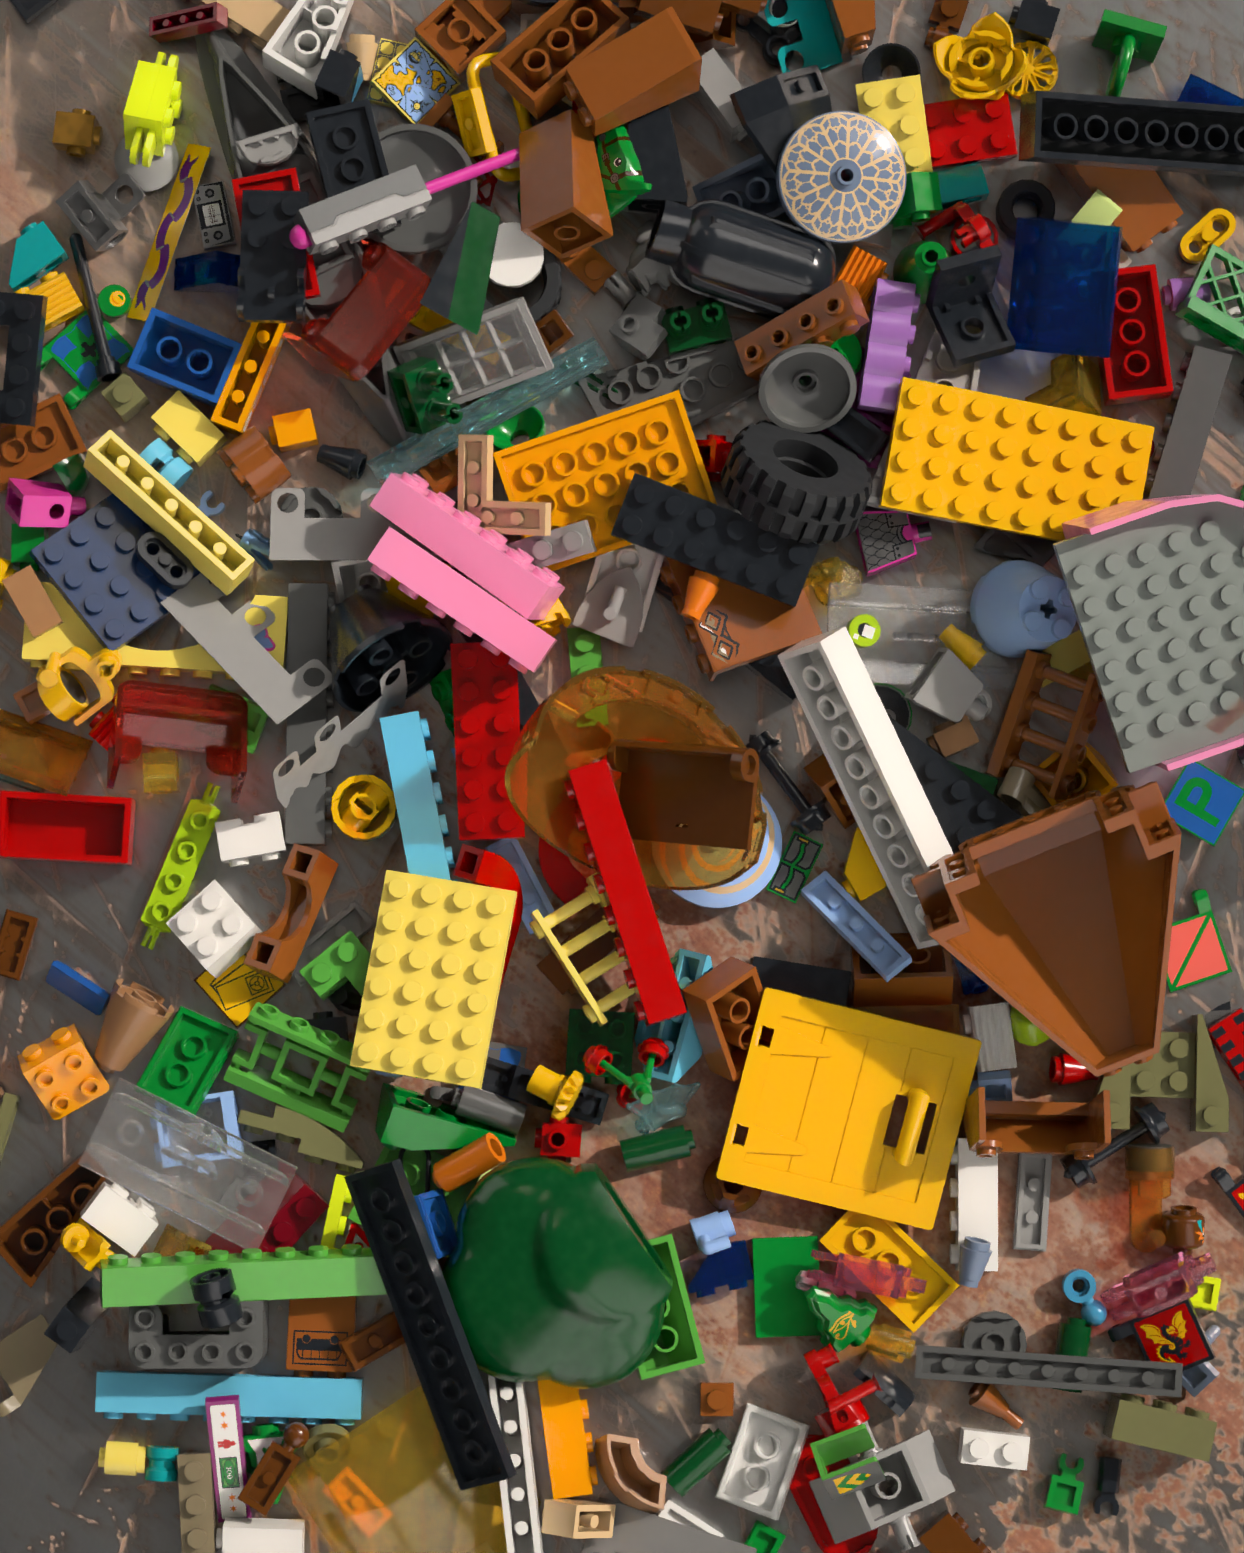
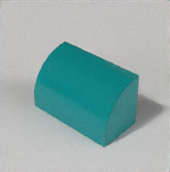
[938,162,989,210]

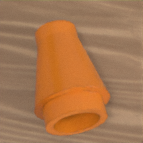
[681,570,720,621]

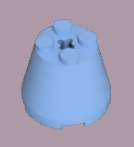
[970,560,1077,658]

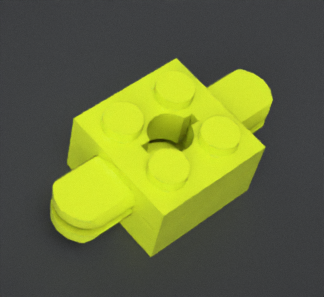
[123,52,183,168]

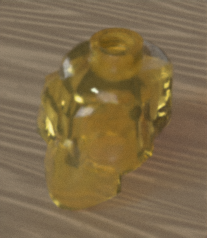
[803,557,863,607]

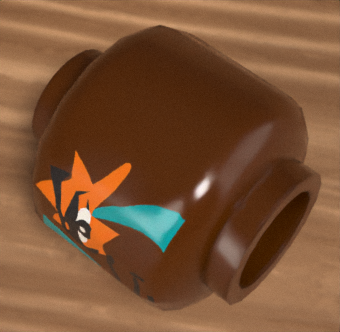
[1162,1205,1205,1255]

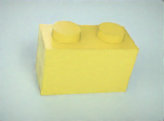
[151,390,227,467]

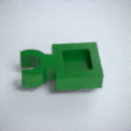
[1043,1453,1084,1516]

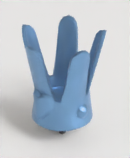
[235,528,273,571]

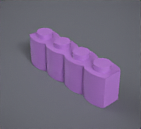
[856,278,920,415]

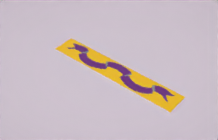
[127,143,211,321]

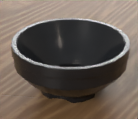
[862,43,921,83]

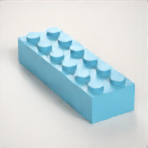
[379,711,459,882]

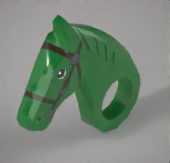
[517,124,652,218]

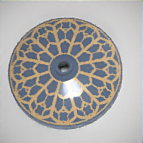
[776,111,907,243]

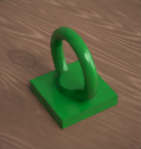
[1091,9,1167,97]

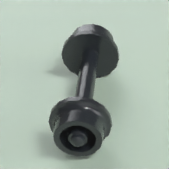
[743,730,831,836]
[1060,1102,1170,1188]

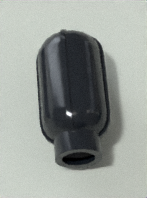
[645,199,836,319]

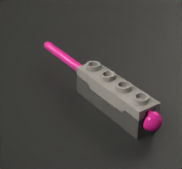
[289,147,520,255]

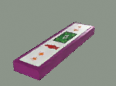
[205,1395,252,1523]

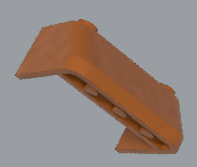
[962,1087,1111,1160]

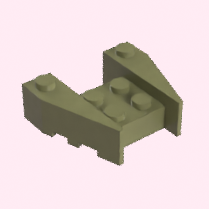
[1092,1014,1229,1132]

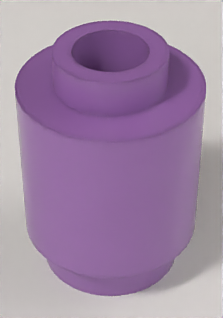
[1161,276,1211,311]

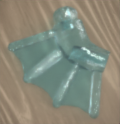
[626,1082,701,1135]

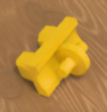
[60,1217,115,1272]

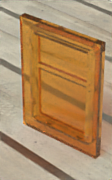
[0,709,93,796]

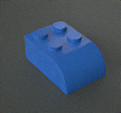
[127,307,242,408]

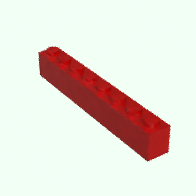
[563,759,687,1027]

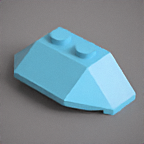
[634,948,713,1083]

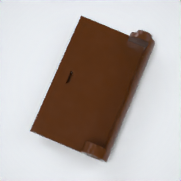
[607,739,759,850]

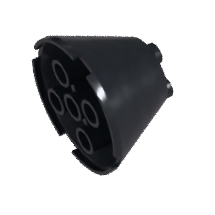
[328,584,453,712]

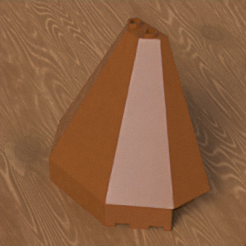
[911,781,1182,1077]

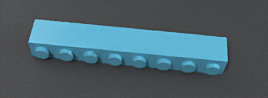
[95,1370,364,1425]

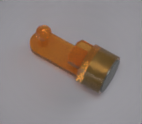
[1125,1143,1175,1253]

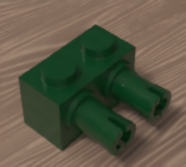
[660,298,733,356]
[387,357,463,435]

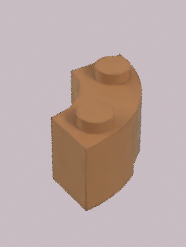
[595,1434,667,1514]

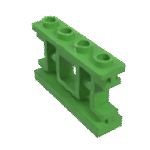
[223,1002,371,1133]

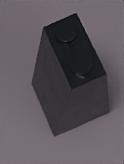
[622,104,688,214]

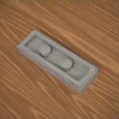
[292,900,376,987]
[1012,1153,1052,1252]

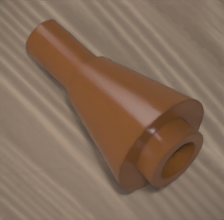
[968,1383,1024,1430]

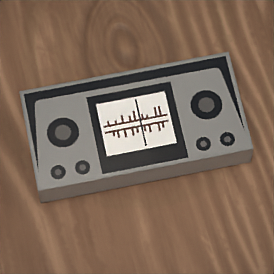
[194,180,237,251]

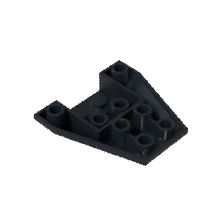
[729,65,842,179]

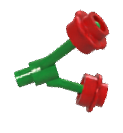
[583,1037,669,1111]

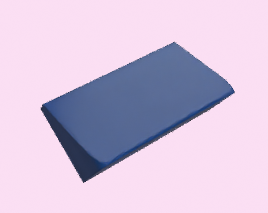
[46,960,111,1016]

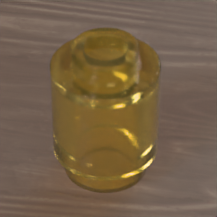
[865,1322,916,1364]

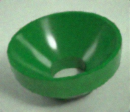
[487,404,546,451]

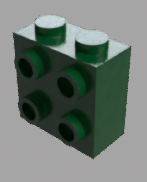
[565,1009,635,1085]

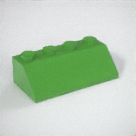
[636,1234,706,1380]

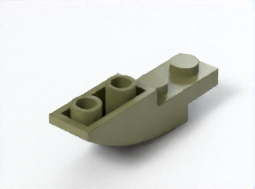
[237,1105,365,1173]

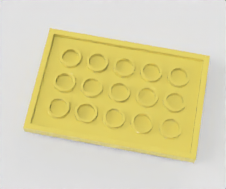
[350,870,517,1089]

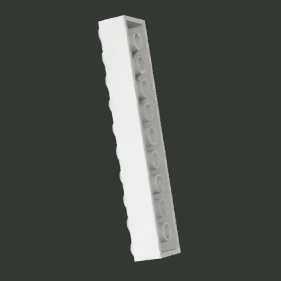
[778,626,953,949]

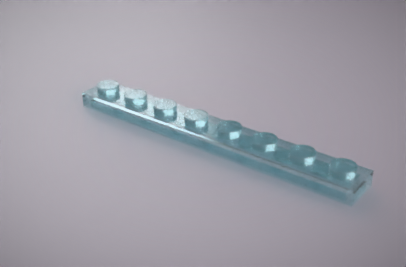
[367,337,609,487]

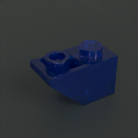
[174,250,240,293]
[687,1239,754,1298]

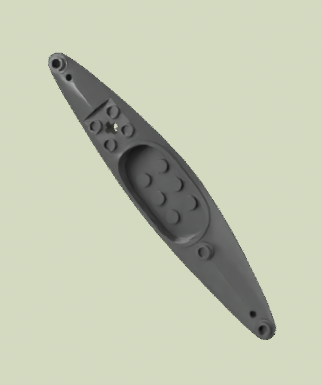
[195,29,420,454]

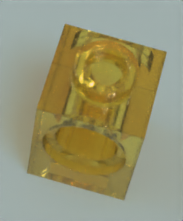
[142,746,180,795]

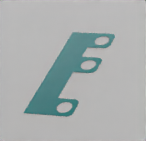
[764,0,843,73]

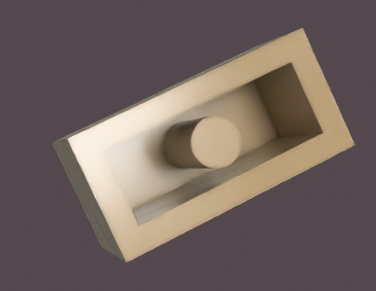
[541,1499,616,1539]

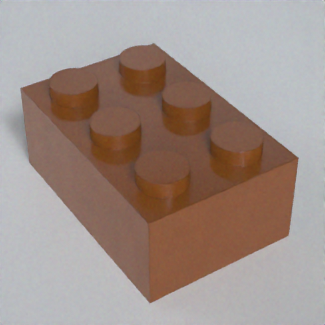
[682,956,774,1082]

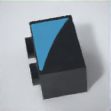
[314,49,364,106]

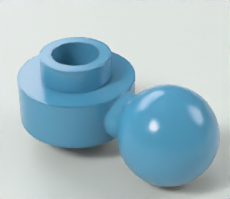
[1062,1268,1107,1326]

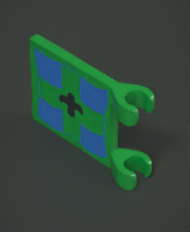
[40,310,134,410]

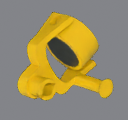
[35,647,122,727]

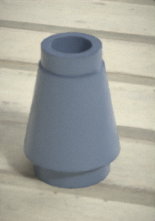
[958,1236,992,1288]

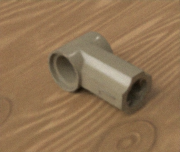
[996,766,1052,817]

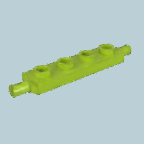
[140,782,221,950]

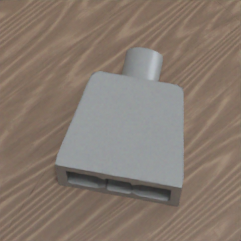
[904,647,988,723]

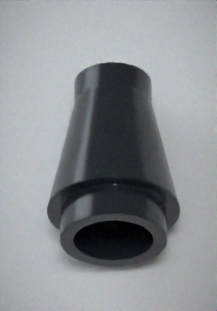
[317,444,367,480]

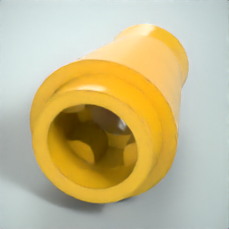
[938,623,987,670]

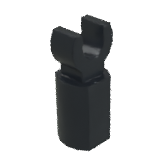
[1093,1456,1122,1516]

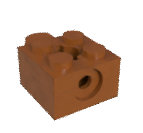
[415,0,512,84]

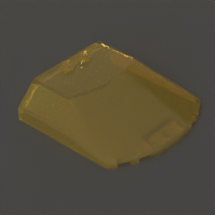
[288,1385,541,1553]

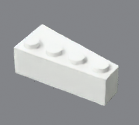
[262,0,354,100]

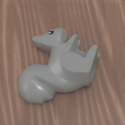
[626,220,680,297]

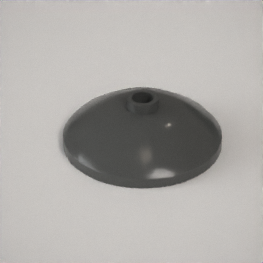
[758,344,857,433]

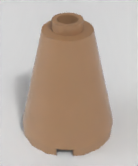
[94,978,174,1074]

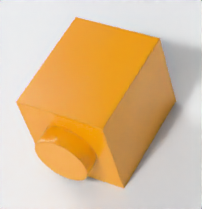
[268,408,319,453]

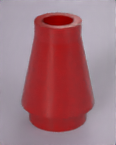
[1049,1053,1099,1086]

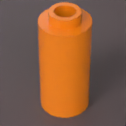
[432,1132,506,1192]

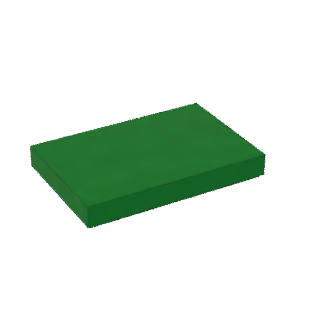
[134,1006,240,1119]
[752,1236,822,1338]

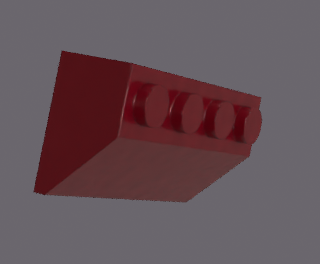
[195,1159,329,1302]

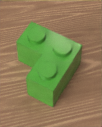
[299,930,370,1001]

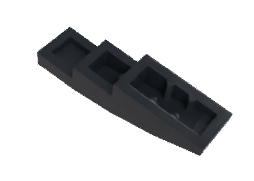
[481,1056,609,1126]

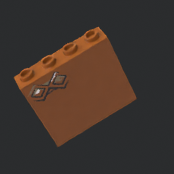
[660,557,822,682]

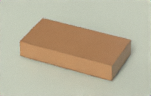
[2,565,64,638]

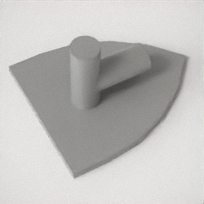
[572,566,643,648]

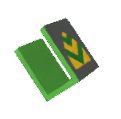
[810,1424,886,1500]

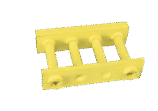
[529,872,635,1027]

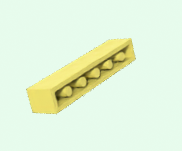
[83,430,255,596]

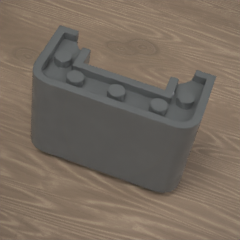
[128,1300,269,1369]

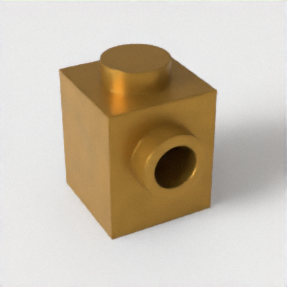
[52,108,103,158]

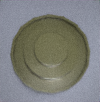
[302,1424,352,1466]

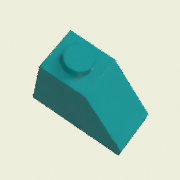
[9,221,69,292]

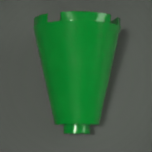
[893,241,952,305]

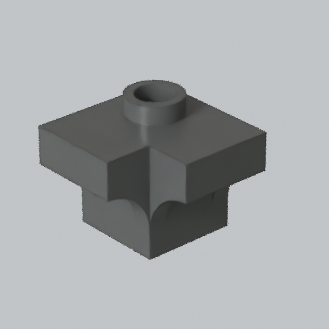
[609,293,668,361]

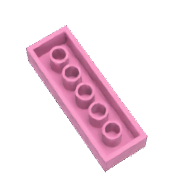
[369,472,565,620]
[367,526,557,674]

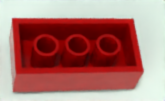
[1087,264,1174,406]

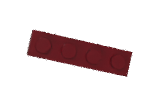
[149,2,228,43]

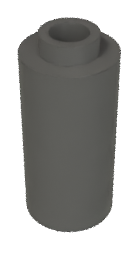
[450,1086,527,1136]

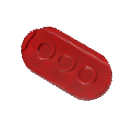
[789,1434,878,1553]

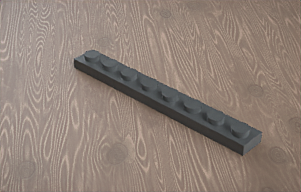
[915,1345,1183,1397]

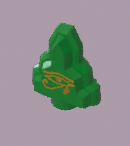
[804,1286,878,1353]

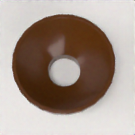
[703,1157,762,1214]

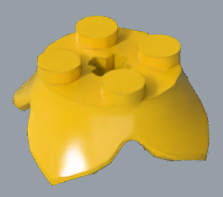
[933,12,1028,100]

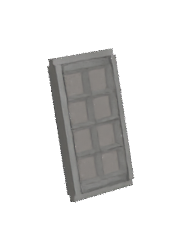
[393,297,554,404]

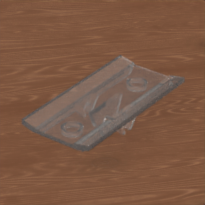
[827,582,1017,690]
[78,1077,298,1249]

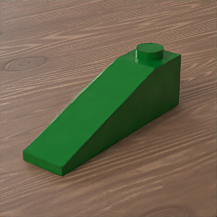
[375,1083,516,1151]

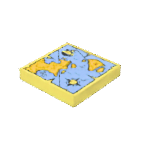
[369,37,460,124]

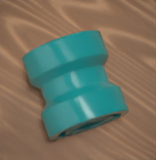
[144,1445,180,1482]

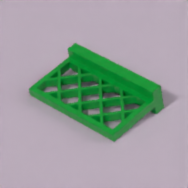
[1174,244,1244,355]

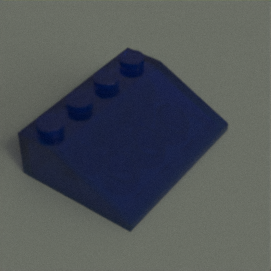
[1007,217,1123,358]

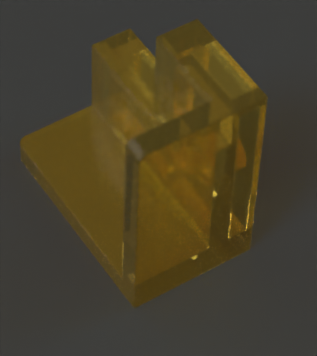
[1025,347,1101,416]

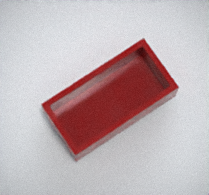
[0,790,136,866]

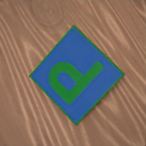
[1164,762,1244,847]

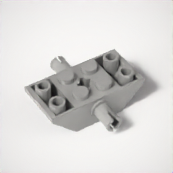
[809,1420,955,1553]

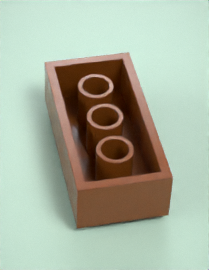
[490,0,631,120]

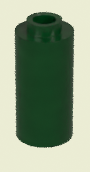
[619,1124,696,1173]
[1052,1317,1092,1393]
[660,1428,731,1497]

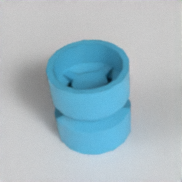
[139,438,194,490]

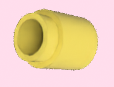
[98,1441,147,1476]

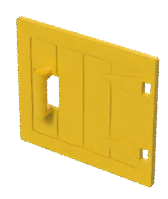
[716,987,982,1230]

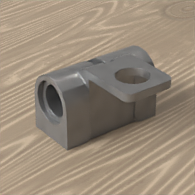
[56,173,145,251]

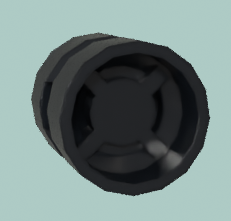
[189,1268,243,1329]

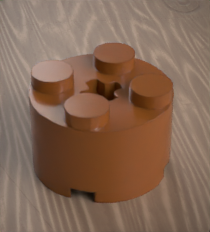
[216,425,291,504]

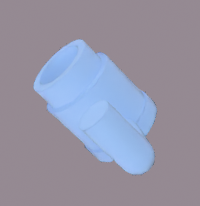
[689,1210,736,1255]

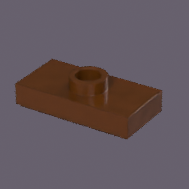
[0,909,39,981]

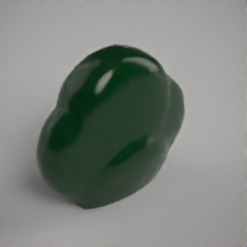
[442,1157,673,1389]

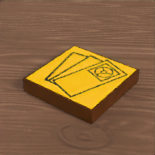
[194,950,286,1029]

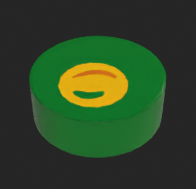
[98,284,132,319]

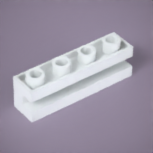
[949,1138,998,1271]

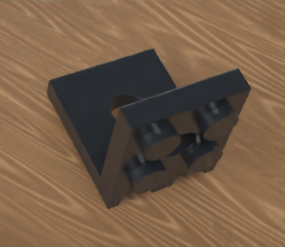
[925,245,1016,367]

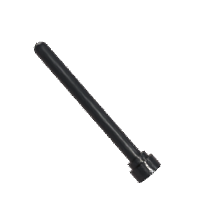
[69,233,122,382]

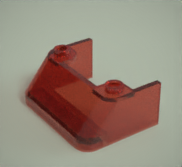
[282,238,432,381]
[107,680,248,803]

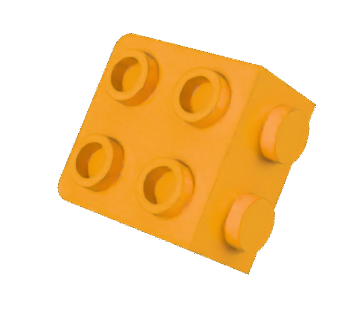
[17,1023,109,1120]

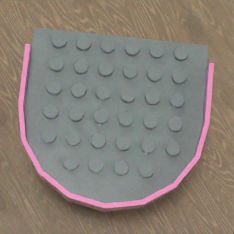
[1052,494,1244,773]

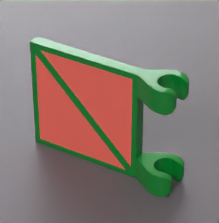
[1166,889,1232,992]

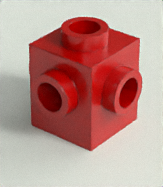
[696,435,732,482]
[534,1116,582,1162]

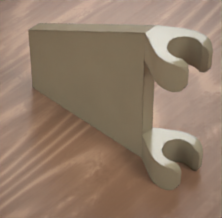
[0,1314,58,1417]

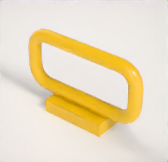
[451,52,532,182]

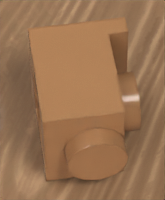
[926,714,980,759]

